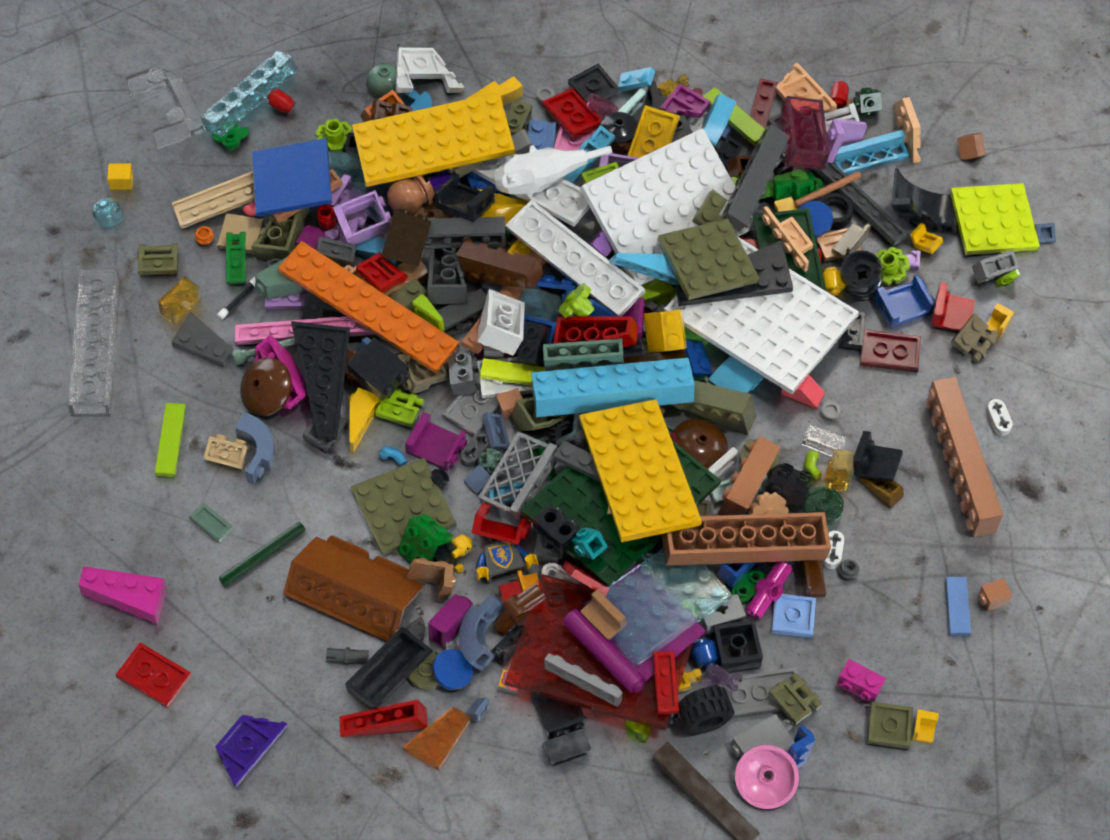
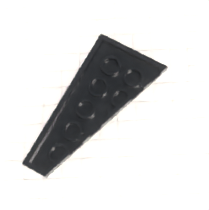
[675,240,793,306]

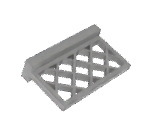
[478,431,558,520]

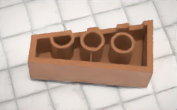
[717,436,781,516]

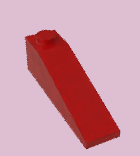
[339,699,428,737]

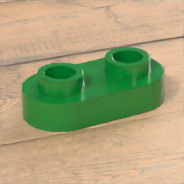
[732,569,765,605]

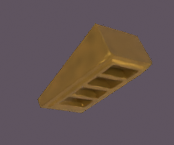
[860,477,904,507]

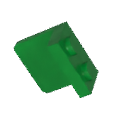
[398,514,453,562]

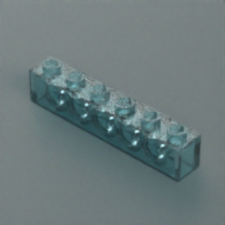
[200,50,298,137]

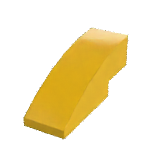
[466,76,523,106]

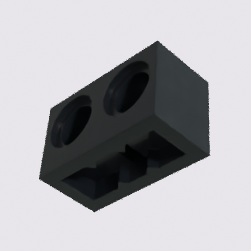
[533,504,580,554]

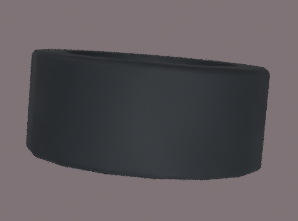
[820,193,853,230]

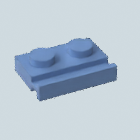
[528,120,556,150]

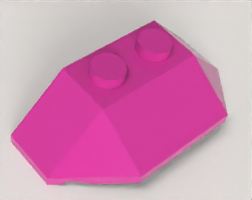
[255,335,306,409]

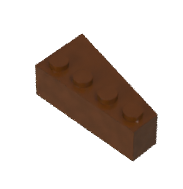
[456,238,543,289]

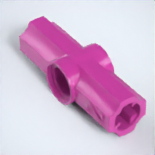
[745,561,793,620]

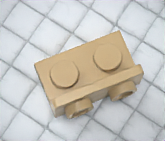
[203,433,251,469]

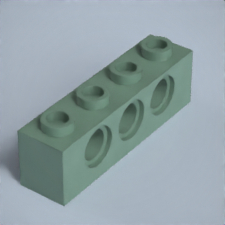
[543,339,624,371]

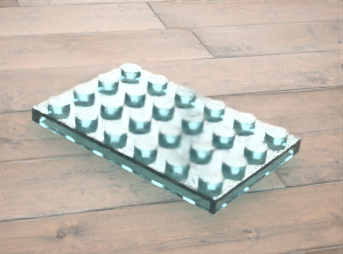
[584,548,732,667]

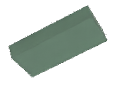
[189,503,233,543]

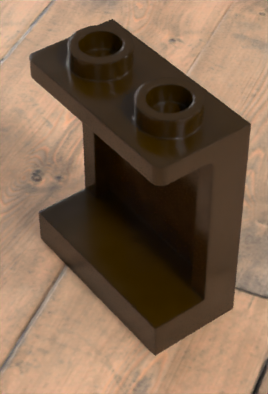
[381,208,432,267]

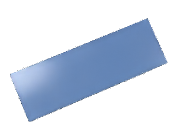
[945,577,971,636]

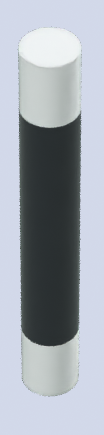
[217,276,256,320]

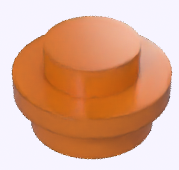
[195,226,214,245]

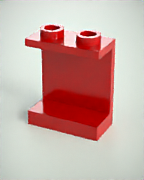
[471,503,531,545]

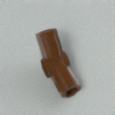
[493,583,546,635]

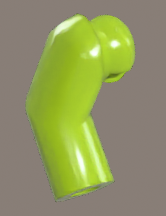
[804,450,822,480]

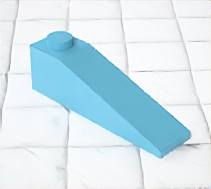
[609,253,680,286]

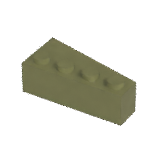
[672,380,756,435]

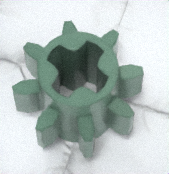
[478,448,502,473]

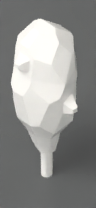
[493,145,612,197]

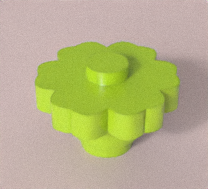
[316,119,353,154]
[875,247,910,286]
[558,283,594,318]

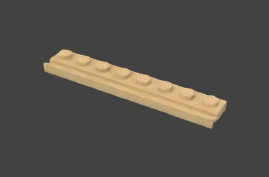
[172,171,255,229]

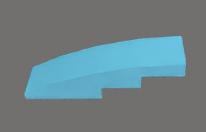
[563,125,616,184]

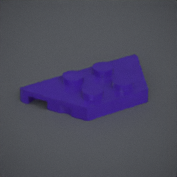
[215,715,288,788]

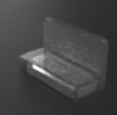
[802,424,847,459]

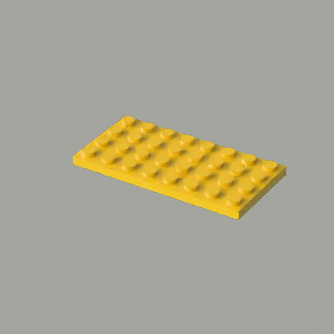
[352,92,516,187]
[579,399,702,542]

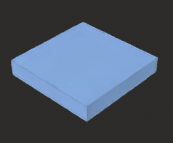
[771,594,816,638]

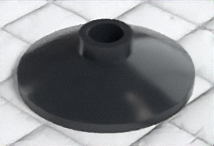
[601,112,637,144]

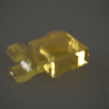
[657,74,689,98]

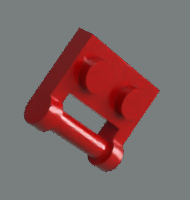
[356,252,408,293]

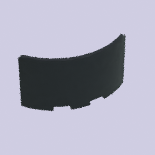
[891,168,958,234]

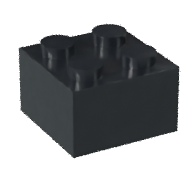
[712,620,763,673]

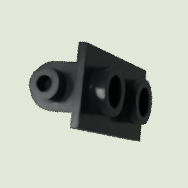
[491,625,532,666]

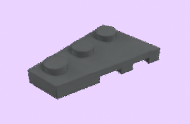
[172,312,233,367]

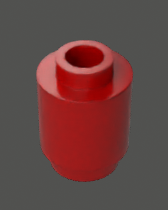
[829,81,849,109]
[267,88,296,114]
[317,205,338,231]

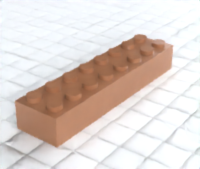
[926,376,1003,537]
[661,512,831,566]

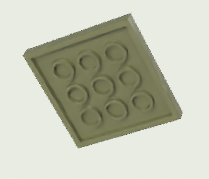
[657,219,760,300]
[351,458,456,556]

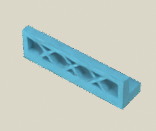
[833,130,909,175]

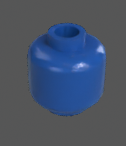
[690,638,719,670]

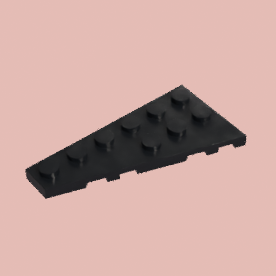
[291,321,350,440]

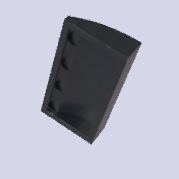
[345,627,433,709]

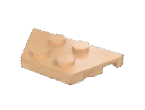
[776,63,837,114]
[892,97,921,163]

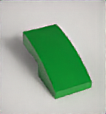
[773,179,814,201]

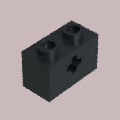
[517,322,552,367]

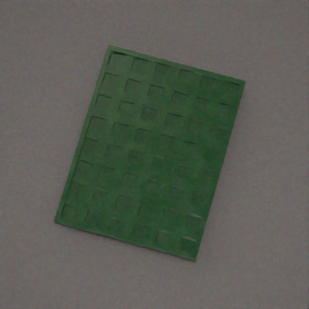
[521,439,721,589]

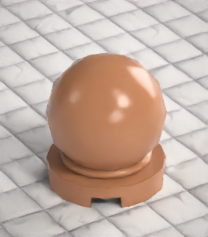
[386,174,435,215]

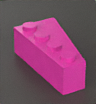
[79,566,167,626]

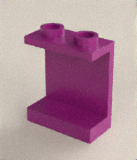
[405,412,468,471]

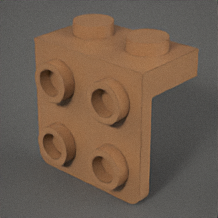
[406,558,456,603]

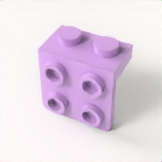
[821,119,867,163]
[326,174,369,228]

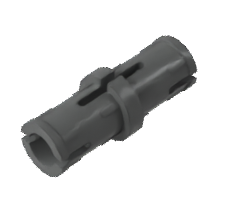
[326,647,369,664]

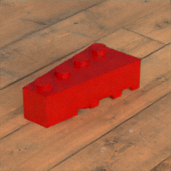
[553,316,639,348]

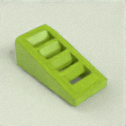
[413,294,445,332]

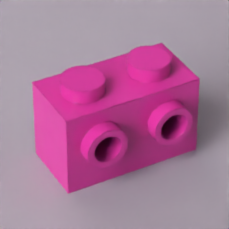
[837,659,886,703]

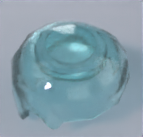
[92,197,123,227]

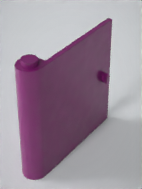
[562,564,706,693]

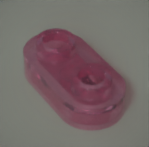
[585,93,619,117]

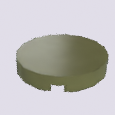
[408,651,440,690]

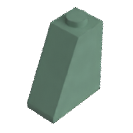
[255,256,307,299]

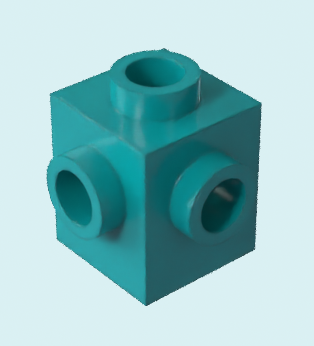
[571,527,608,559]

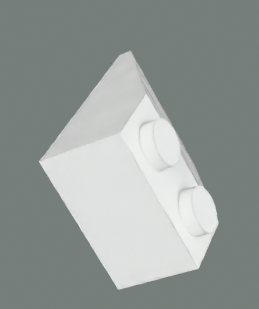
[477,289,525,355]

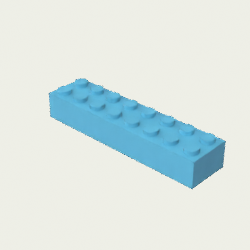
[531,358,695,417]

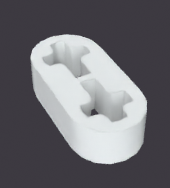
[986,399,1013,436]
[822,531,844,569]

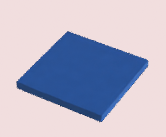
[252,138,332,217]

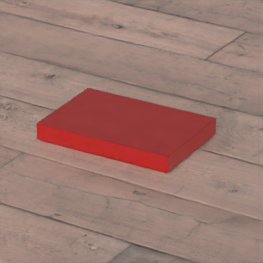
[542,88,602,140]
[115,642,192,708]

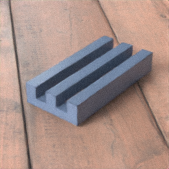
[482,412,510,452]

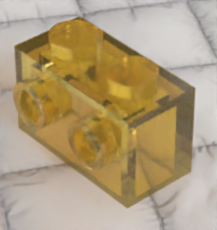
[158,276,201,324]
[825,449,854,491]

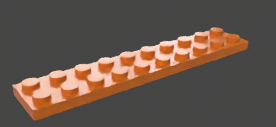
[278,241,459,374]

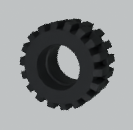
[678,686,735,733]

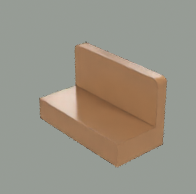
[581,589,627,640]

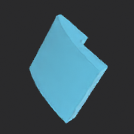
[709,356,764,393]

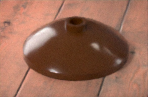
[240,357,292,416]
[672,419,728,469]

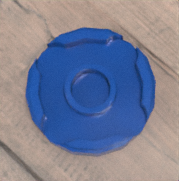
[799,201,833,238]
[432,649,473,690]

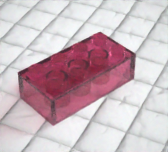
[781,96,829,170]

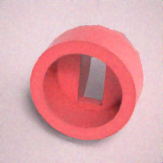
[243,201,257,217]

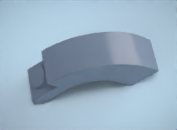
[235,412,275,484]
[459,594,504,671]

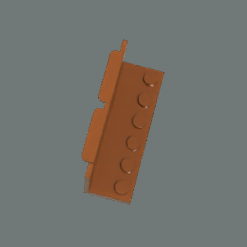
[283,536,425,641]

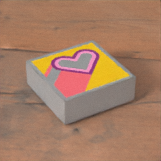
[497,668,523,695]

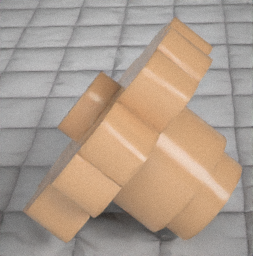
[748,492,789,515]

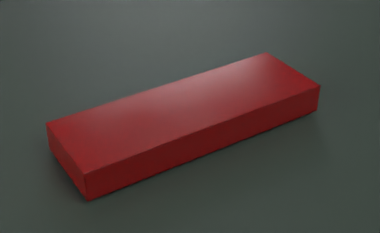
[652,651,679,714]

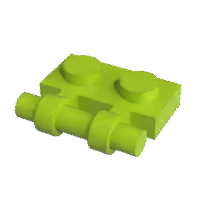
[375,388,424,428]

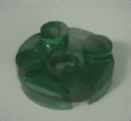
[803,486,844,525]

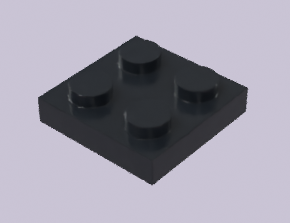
[568,63,619,107]

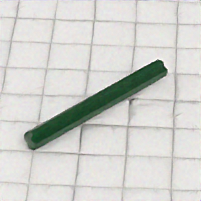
[219,522,305,586]

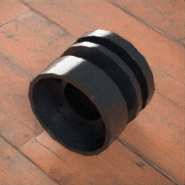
[841,251,883,300]

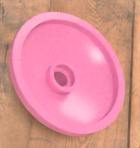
[735,745,799,809]

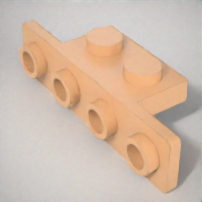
[762,206,814,272]

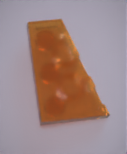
[403,707,472,770]

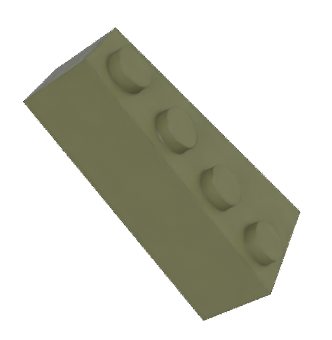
[251,207,310,260]

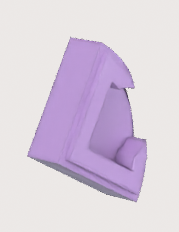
[906,250,921,270]

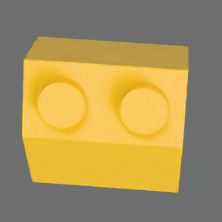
[644,309,687,352]

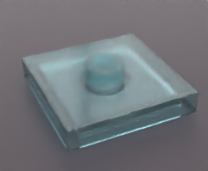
[520,287,562,322]

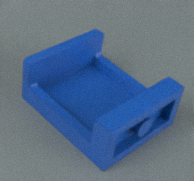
[874,275,935,329]

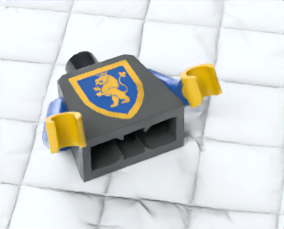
[476,538,539,584]

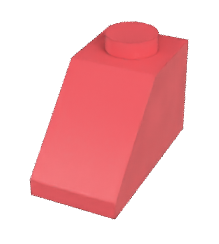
[781,375,825,409]

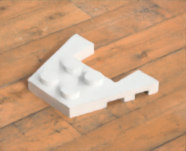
[395,48,464,93]

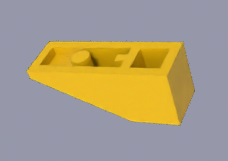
[348,387,380,452]

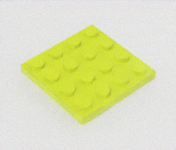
[950,183,1040,255]

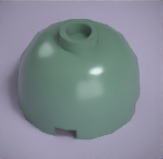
[366,63,400,99]

